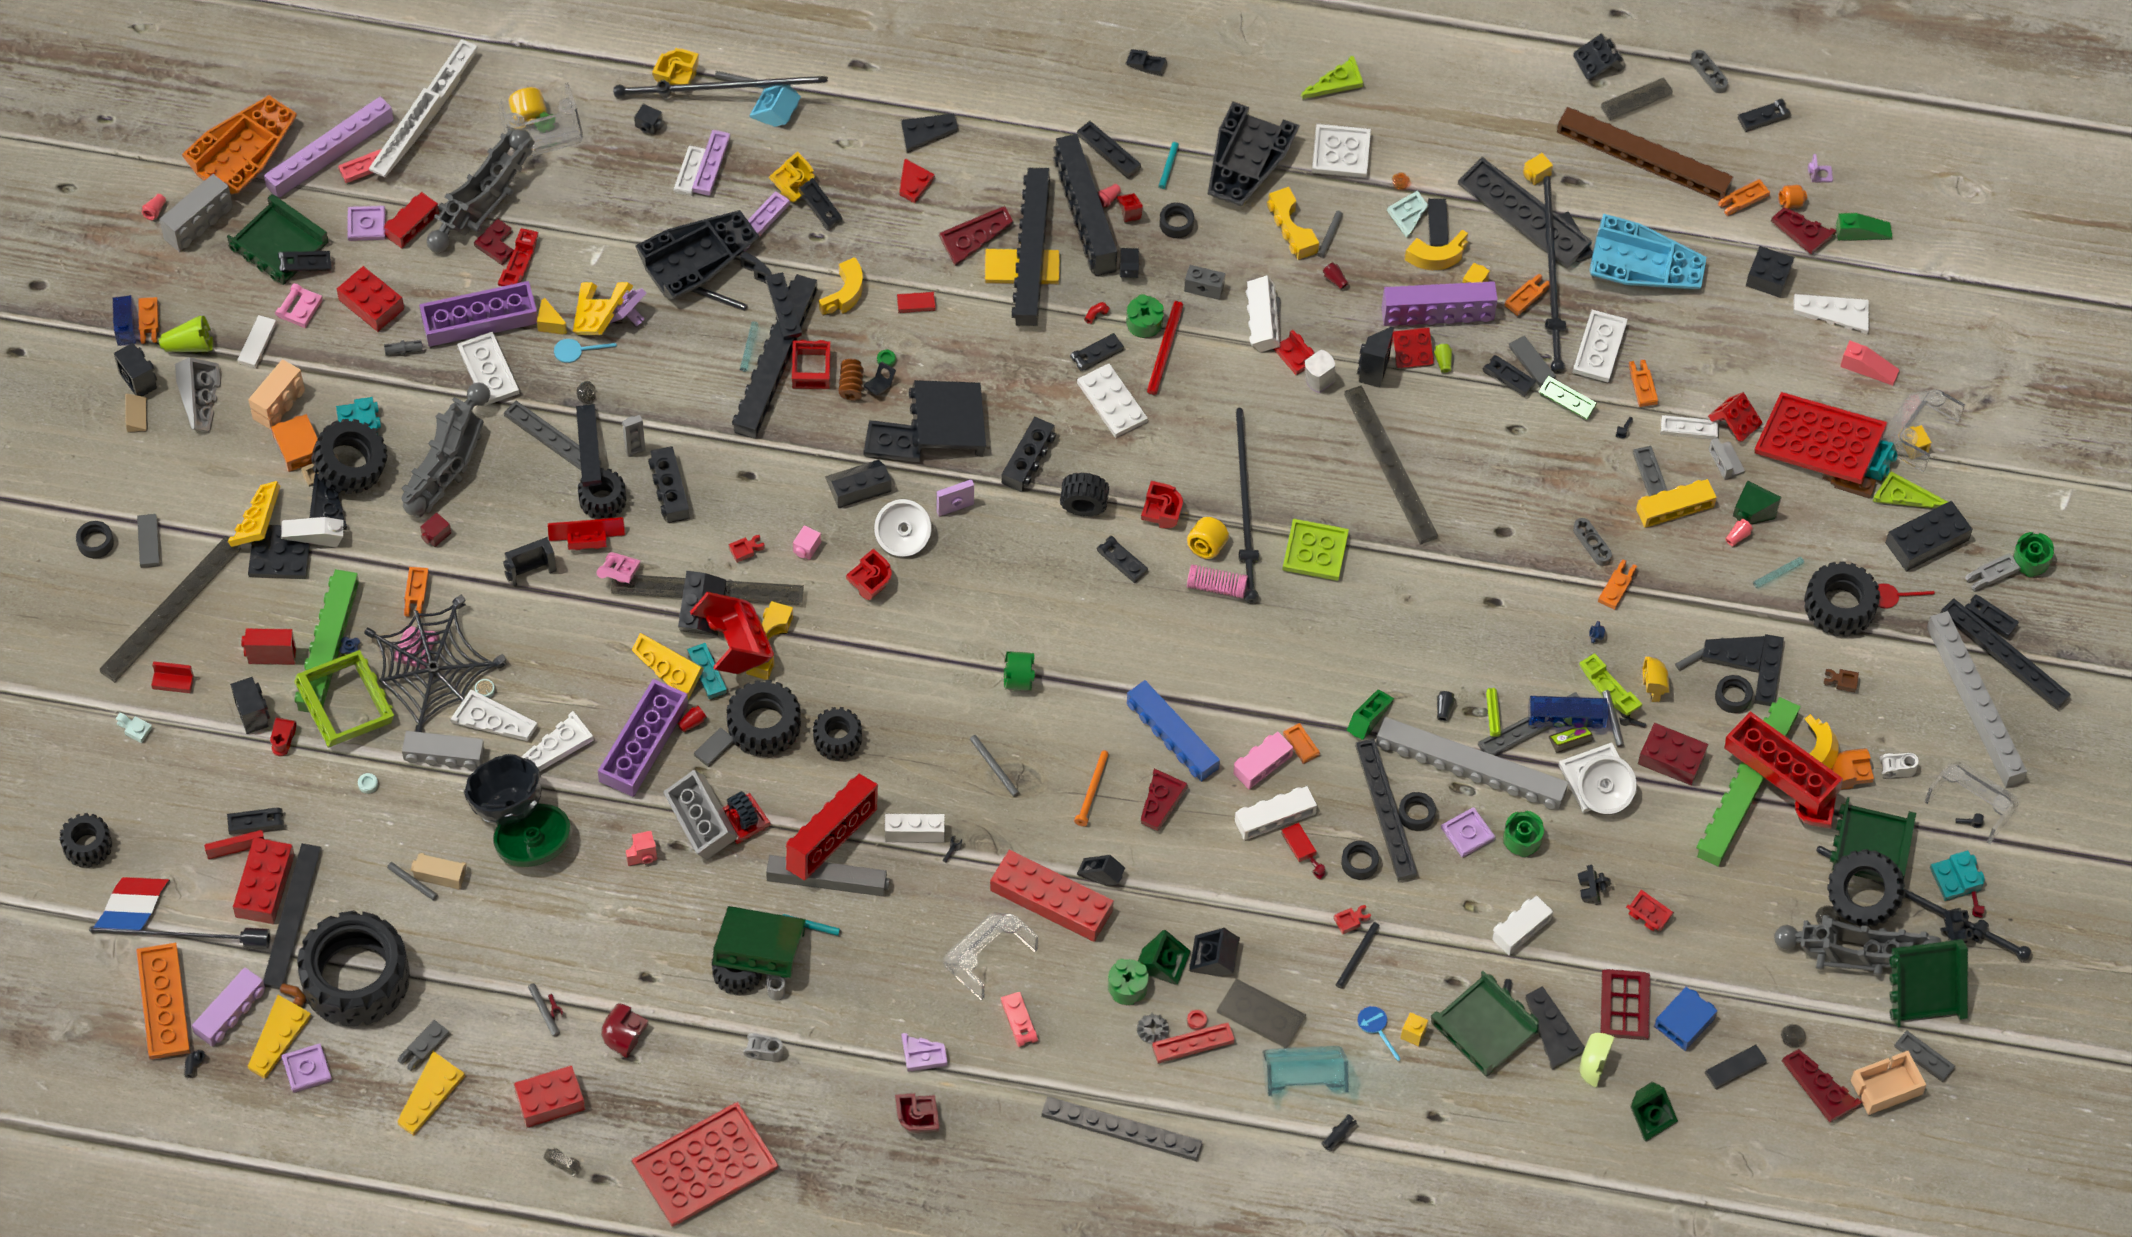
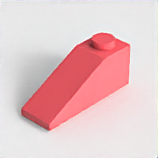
[1840,341,1899,386]

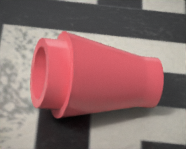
[1097,184,1121,208]
[142,194,166,220]
[1725,519,1753,547]

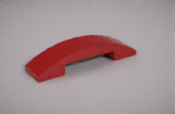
[498,228,539,286]

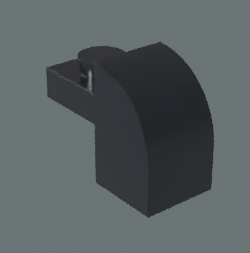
[1120,248,1139,278]

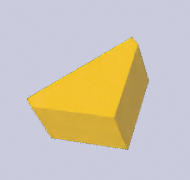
[537,298,567,335]

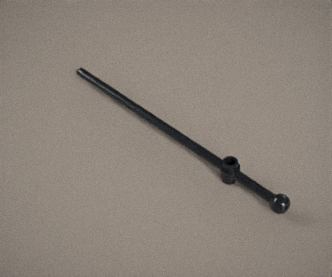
[613,76,828,99]
[1543,176,1566,373]
[1236,407,1259,604]
[1816,846,2032,961]

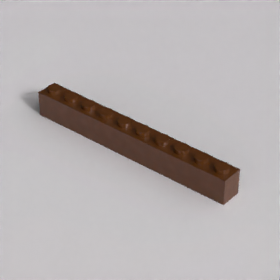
[1557,107,1733,201]

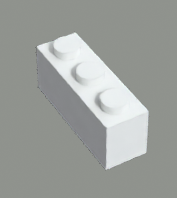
[885,814,944,843]
[1492,896,1553,955]

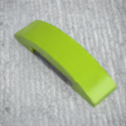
[1579,653,1643,716]

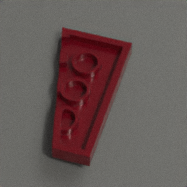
[939,206,1013,266]
[1782,1049,1863,1123]

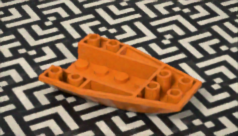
[182,95,297,194]

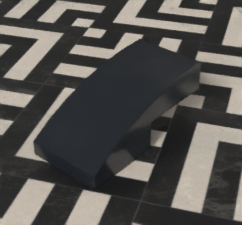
[1126,49,1167,76]
[740,251,772,283]

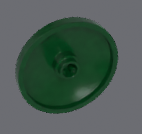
[493,803,572,867]

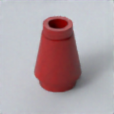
[677,705,707,732]

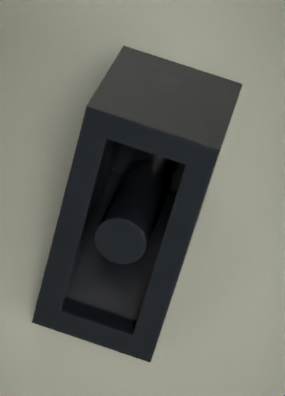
[1077,855,1125,886]

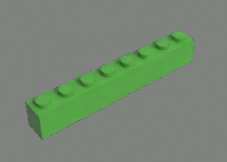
[294,569,359,713]

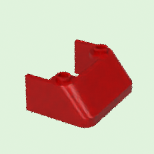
[690,592,774,674]

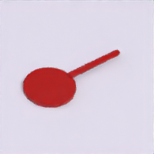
[1878,583,1935,609]

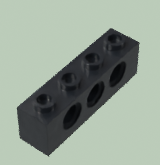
[1001,416,1056,492]
[648,446,690,523]

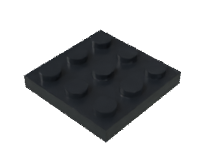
[248,525,310,579]

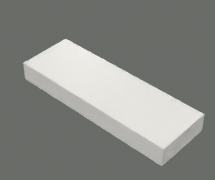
[674,145,706,197]
[238,315,277,368]
[1661,415,1718,439]

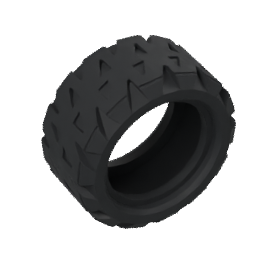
[297,911,410,1027]

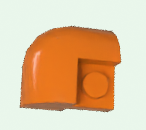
[1831,748,1874,790]

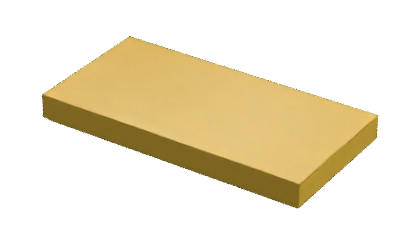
[985,249,1059,284]

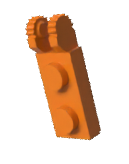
[1718,179,1770,216]
[1504,274,1550,316]
[138,297,159,344]
[1629,359,1658,407]
[1598,559,1637,610]
[404,567,429,617]

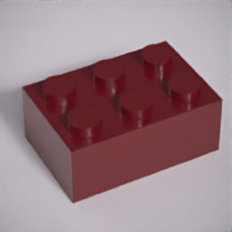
[1638,722,1709,786]

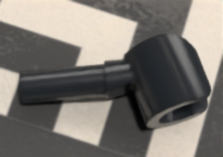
[1615,417,1633,438]
[1619,713,1646,728]
[1956,813,1984,828]
[942,836,962,863]

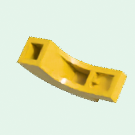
[1405,229,1468,270]
[819,257,863,316]
[1805,714,1839,769]

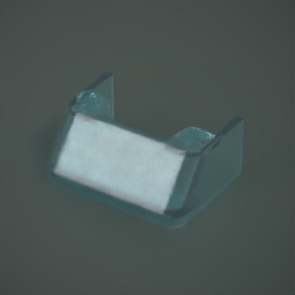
[1262,1046,1349,1096]

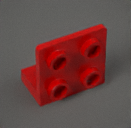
[1393,327,1433,368]
[1708,392,1763,442]

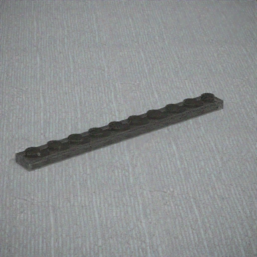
[1344,385,1438,544]
[99,536,241,683]
[611,575,804,606]

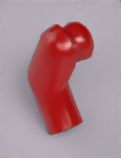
[1084,302,1110,324]

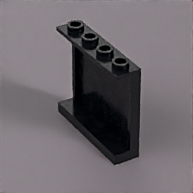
[909,380,986,456]

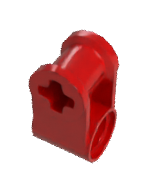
[270,717,297,756]

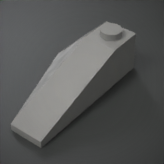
[175,357,220,432]

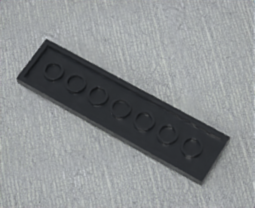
[1458,157,1592,268]

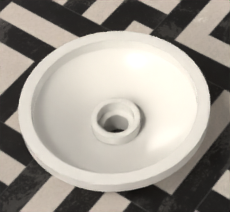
[874,499,931,556]
[1578,755,1636,814]

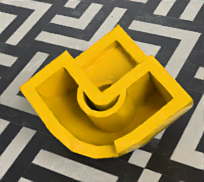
[652,48,699,85]
[769,151,814,202]
[1642,657,1670,702]

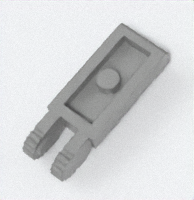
[1965,553,2020,591]

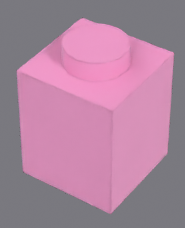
[793,525,821,560]

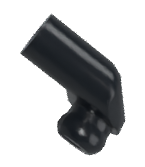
[184,1050,206,1078]

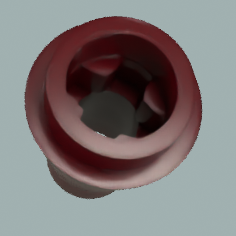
[1322,262,1349,290]

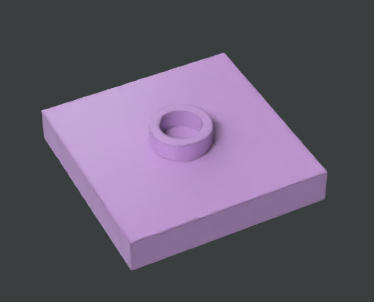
[936,480,974,516]

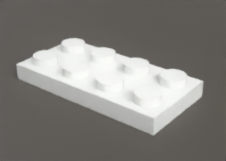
[1573,310,1627,383]
[457,332,519,406]
[1077,364,1148,438]

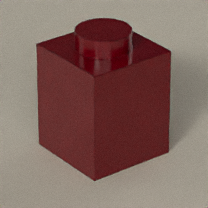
[420,513,452,547]

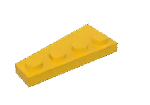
[228,481,281,547]
[632,633,704,700]
[248,995,312,1079]
[397,1051,465,1136]

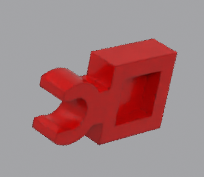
[728,535,765,563]
[1333,905,1371,934]

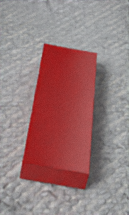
[204,830,264,860]

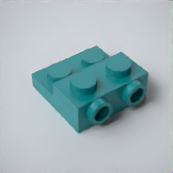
[336,397,381,436]
[1865,440,1898,481]
[1930,850,1985,901]

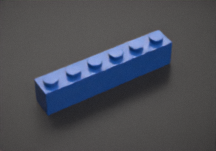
[1126,680,1220,782]

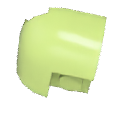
[1579,1033,1614,1087]

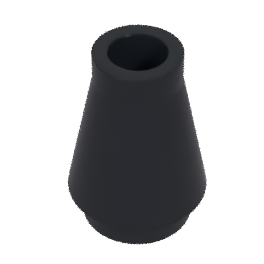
[1437,691,1456,721]

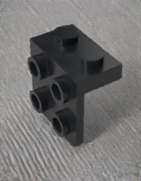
[1573,33,1625,80]

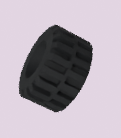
[578,468,626,519]
[1060,472,1109,517]
[813,707,862,761]
[59,813,112,868]
[711,961,762,995]

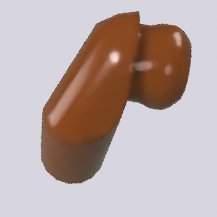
[280,984,306,1007]

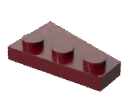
[1771,207,1837,255]
[1141,768,1188,831]

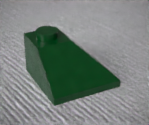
[1733,481,1782,524]
[1138,930,1191,985]
[1630,1081,1678,1141]

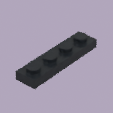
[1077,121,1141,178]
[765,272,802,340]
[1754,634,1784,706]

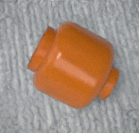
[1778,185,1807,209]

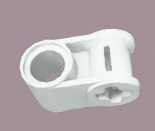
[1879,753,1919,779]

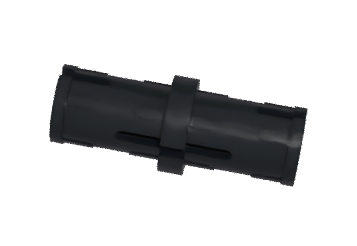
[1321,1114,1357,1152]

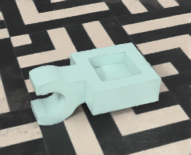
[116,713,152,743]

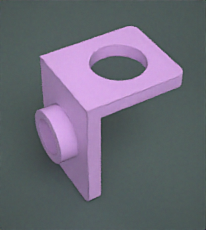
[1808,154,1833,183]

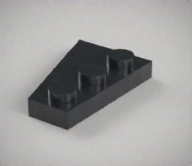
[901,113,958,153]
[1701,636,1765,673]

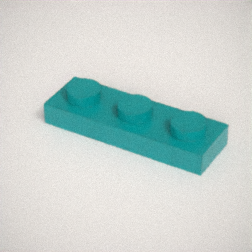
[687,643,727,699]

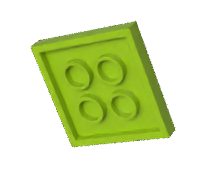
[1282,519,1349,581]

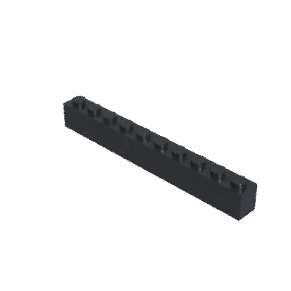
[1011,167,1050,326]
[732,274,818,439]

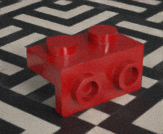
[1626,889,1674,932]

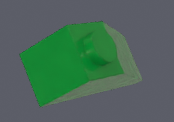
[1835,213,1893,241]
[1346,689,1394,740]

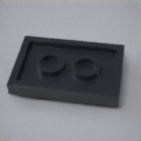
[864,420,922,462]

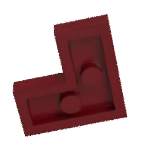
[474,219,514,265]

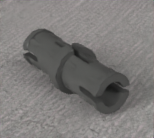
[384,340,423,356]

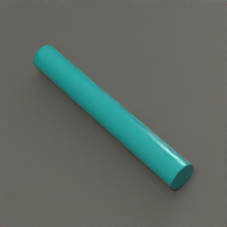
[1158,142,1179,189]
[783,914,840,936]

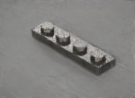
[1601,77,1673,120]

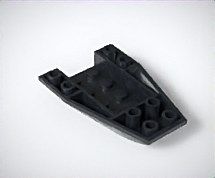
[1208,101,1300,207]
[635,210,759,300]

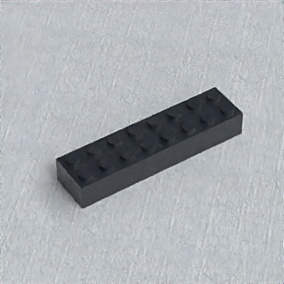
[1053,134,1117,277]

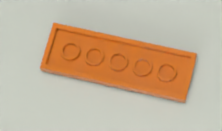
[136,943,190,1060]

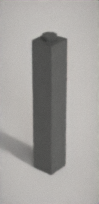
[766,855,890,897]

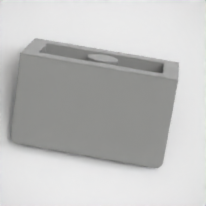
[1709,438,1745,480]

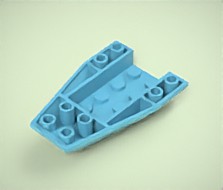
[1589,214,1707,289]

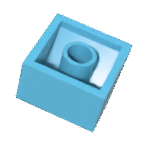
[749,85,801,127]

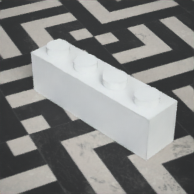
[1246,276,1280,352]
[1235,786,1317,841]

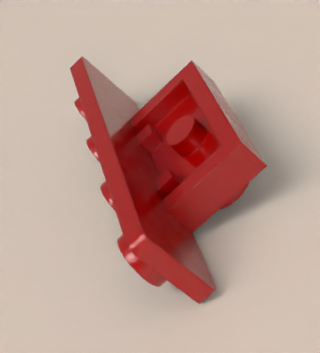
[547,517,625,550]

